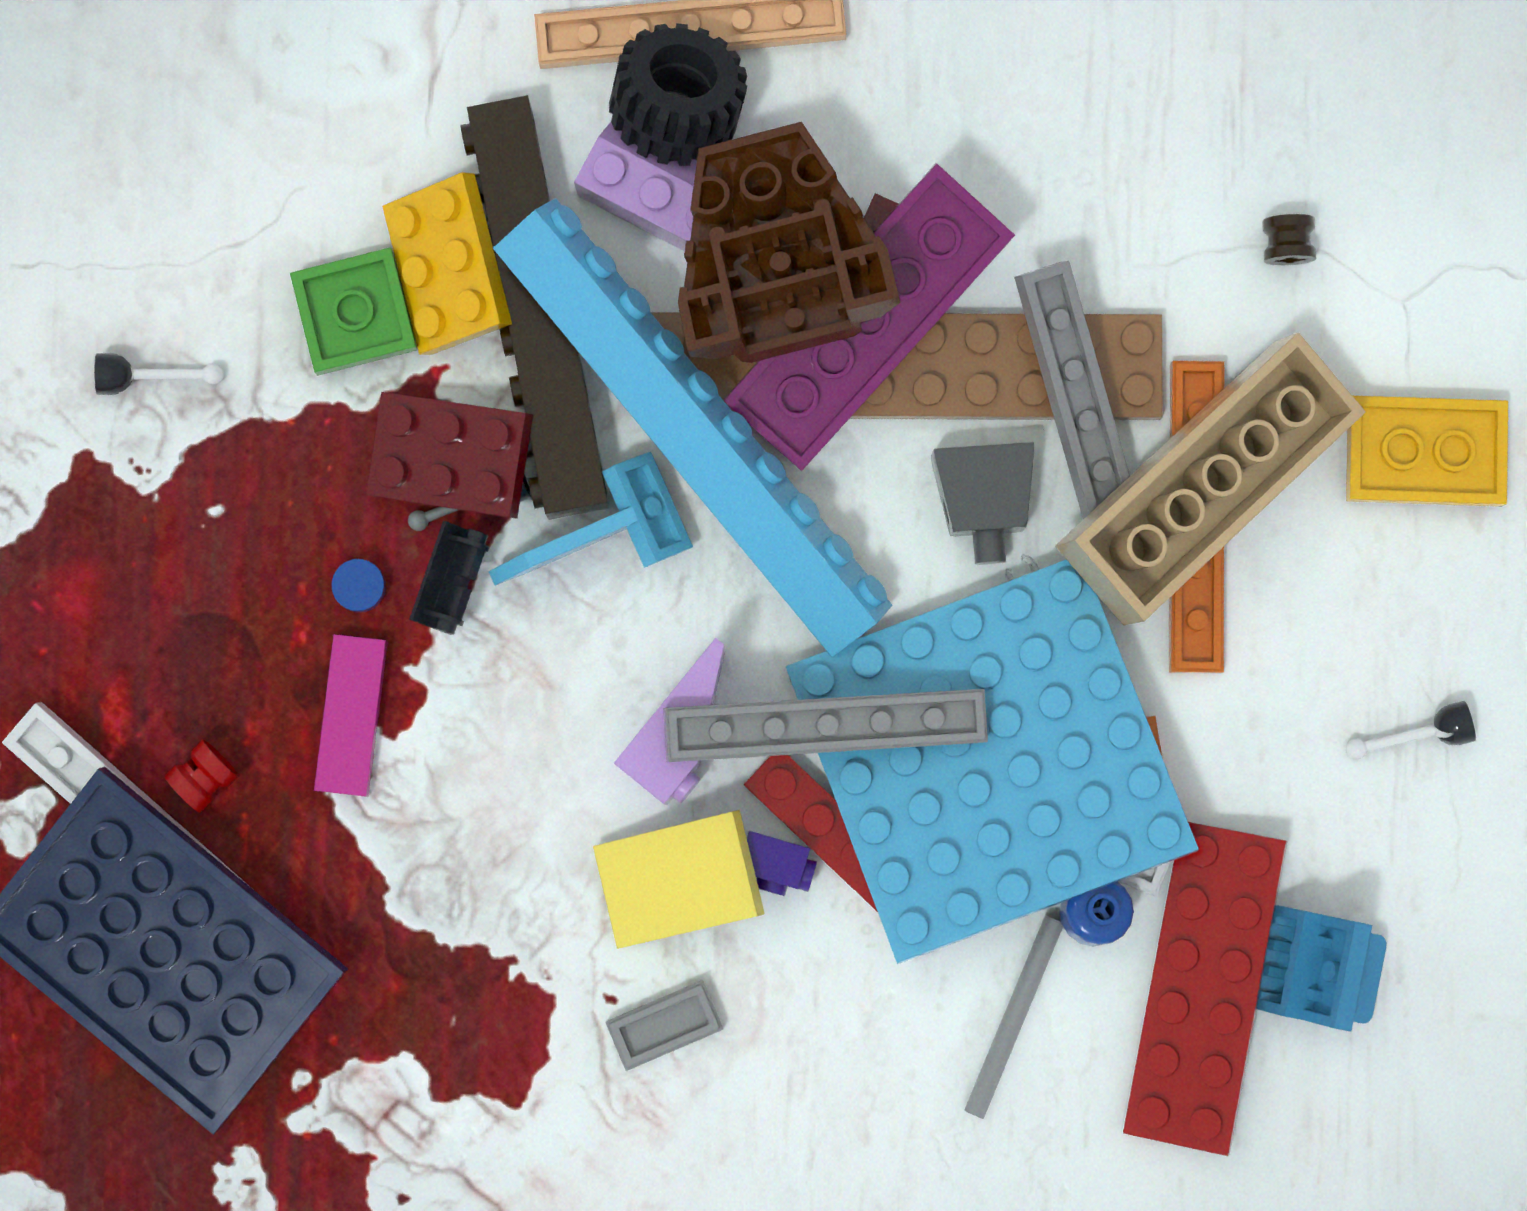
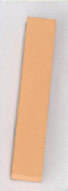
[534,0,846,69]

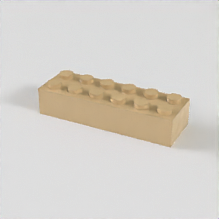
[1055,332,1366,625]

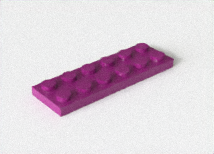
[724,163,1015,471]

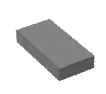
[605,980,723,1071]

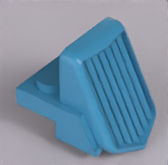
[1257,905,1387,1032]

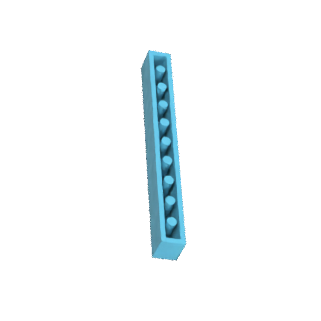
[493,198,892,657]

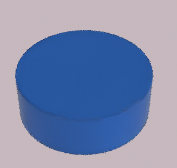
[332,559,386,612]

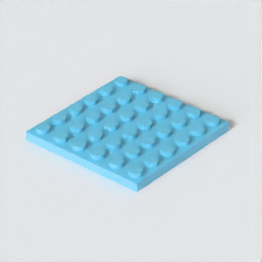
[785,560,1199,964]

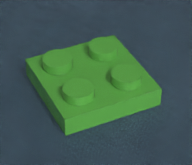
[290,247,418,376]

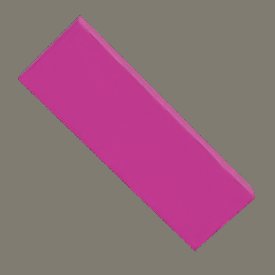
[314,634,388,797]

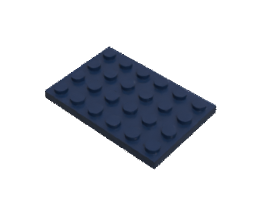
[0,767,348,1135]

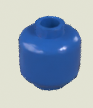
[1059,882,1134,947]

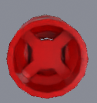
[164,739,239,813]

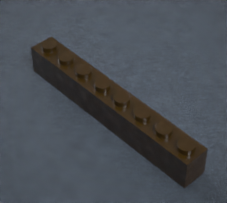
[460,95,610,520]

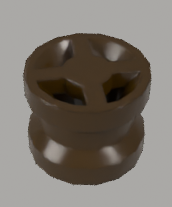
[1262,214,1316,265]

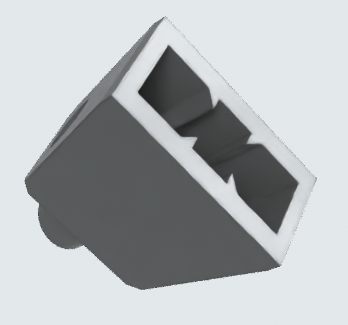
[931,442,1034,565]

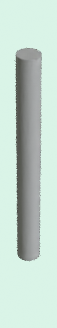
[964,915,1063,1119]

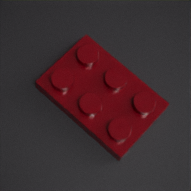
[366,392,533,519]

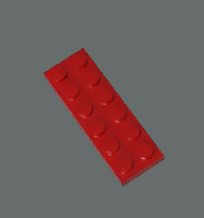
[1123,822,1288,1156]

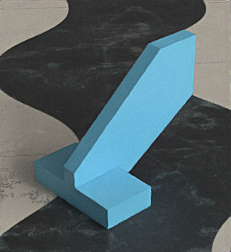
[488,451,693,586]

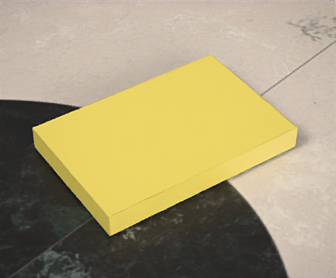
[593,810,765,949]

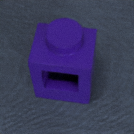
[747,831,817,896]

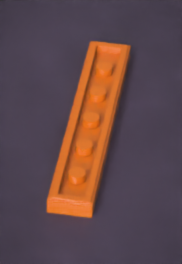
[1169,361,1224,674]

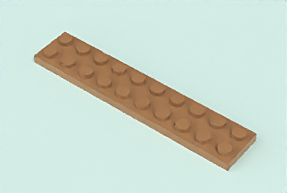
[651,312,1163,420]

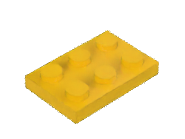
[382,172,512,355]
[1346,395,1508,507]

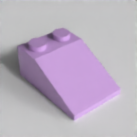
[614,638,725,805]

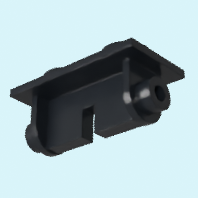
[409,521,490,635]

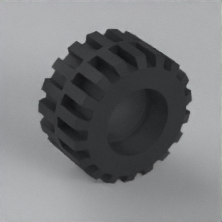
[609,23,748,166]

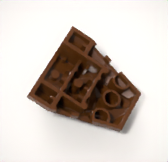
[678,121,901,363]

